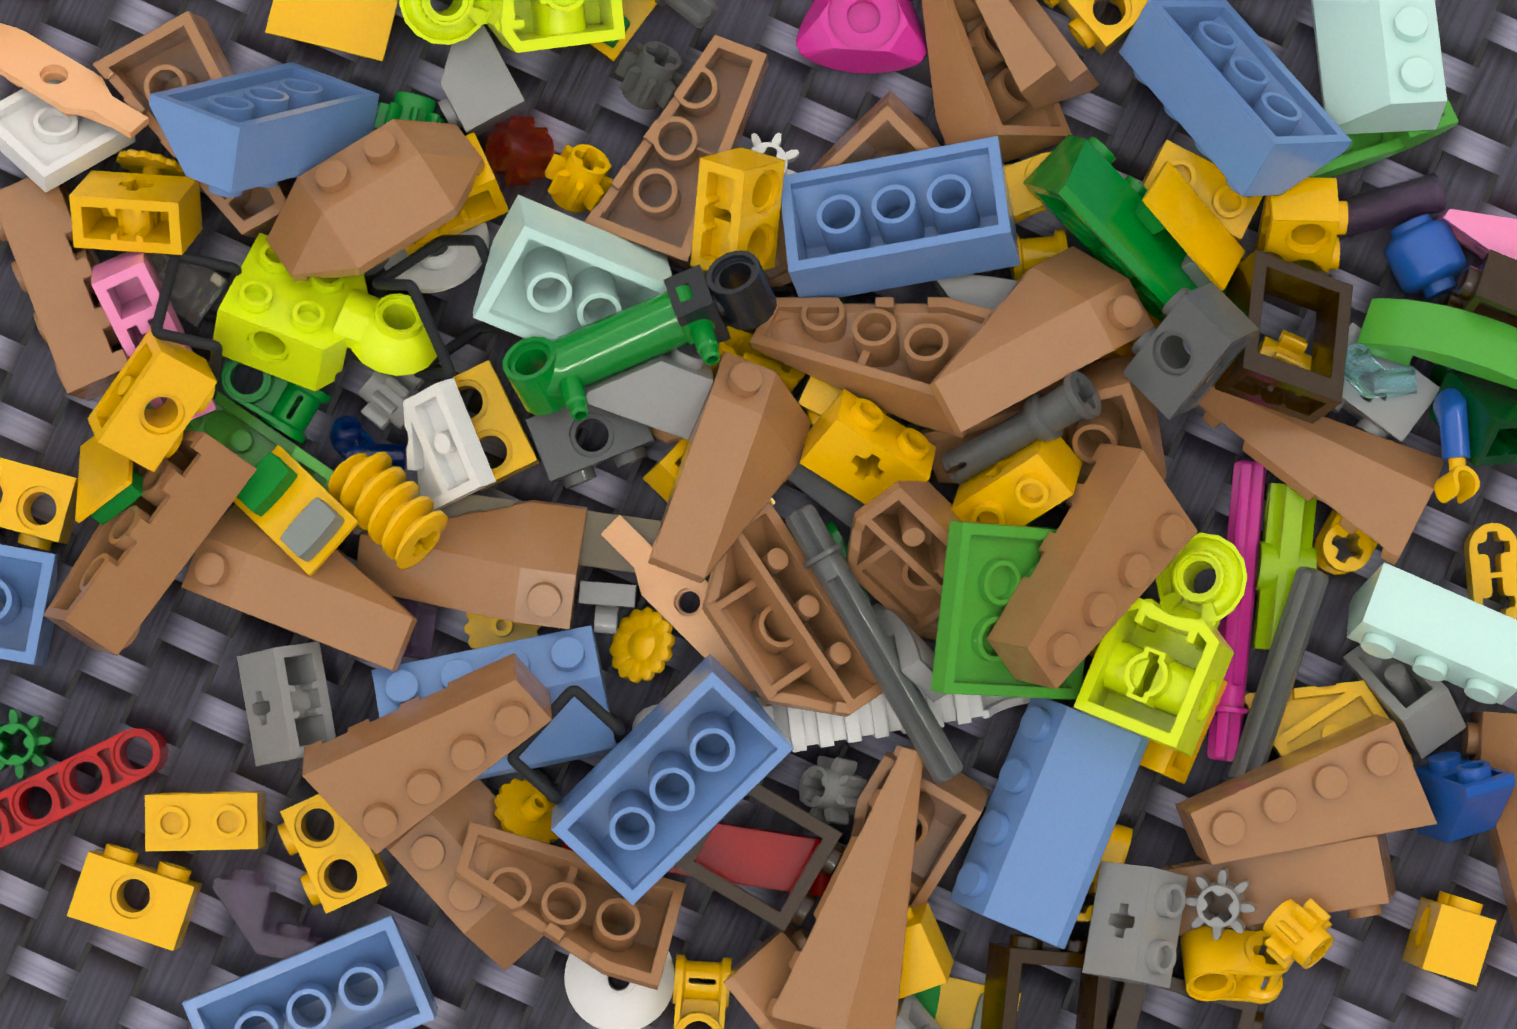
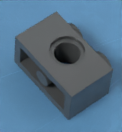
[1122,282,1259,420]
[525,404,655,489]

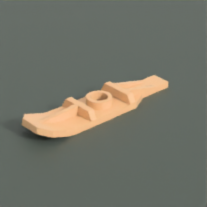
[0,23,149,139]
[601,515,756,691]

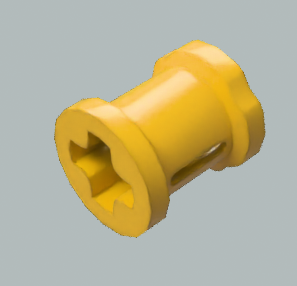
[1010,229,1068,280]

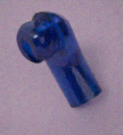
[330,415,406,471]

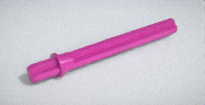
[1207,460,1267,762]

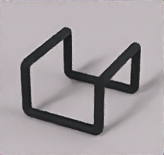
[372,235,513,379]
[151,252,242,400]
[507,685,625,805]

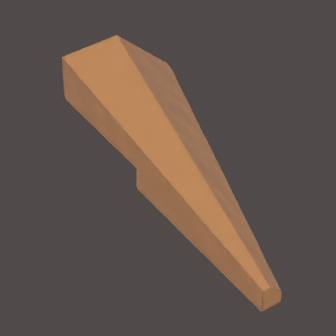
[975,0,1099,109]
[1198,385,1444,566]
[766,745,923,1029]

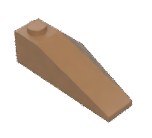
[922,0,1072,163]
[750,297,992,438]
[648,351,811,583]
[181,504,417,672]
[1462,711,1517,935]
[850,751,989,908]

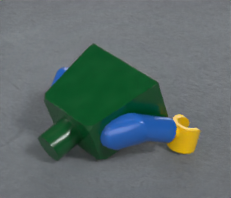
[1429,364,1517,504]

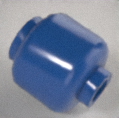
[1384,214,1467,300]

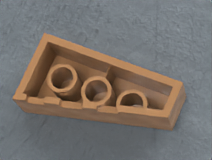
[92,11,292,238]
[302,653,552,854]
[1175,714,1437,865]
[1159,833,1397,937]

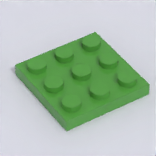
[931,520,1085,700]

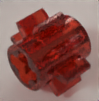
[486,116,555,185]

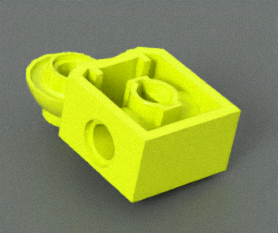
[399,0,626,53]
[213,232,437,391]
[1074,533,1248,757]

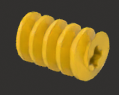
[328,452,448,570]

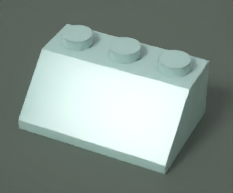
[1311,0,1447,134]
[473,195,672,340]
[1347,562,1517,705]

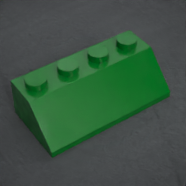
[1023,134,1226,341]

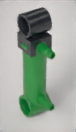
[503,250,777,421]

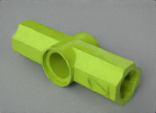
[1252,483,1317,650]

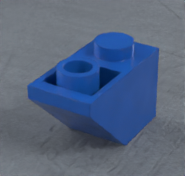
[1414,752,1516,843]

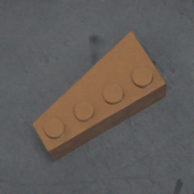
[584,35,769,269]
[0,177,128,401]
[43,430,257,656]
[987,443,1198,689]

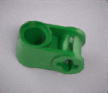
[221,359,332,444]

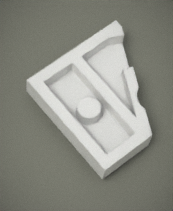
[403,378,496,512]

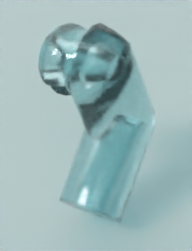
[1344,343,1417,399]

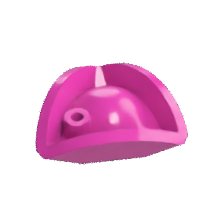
[796,0,927,74]

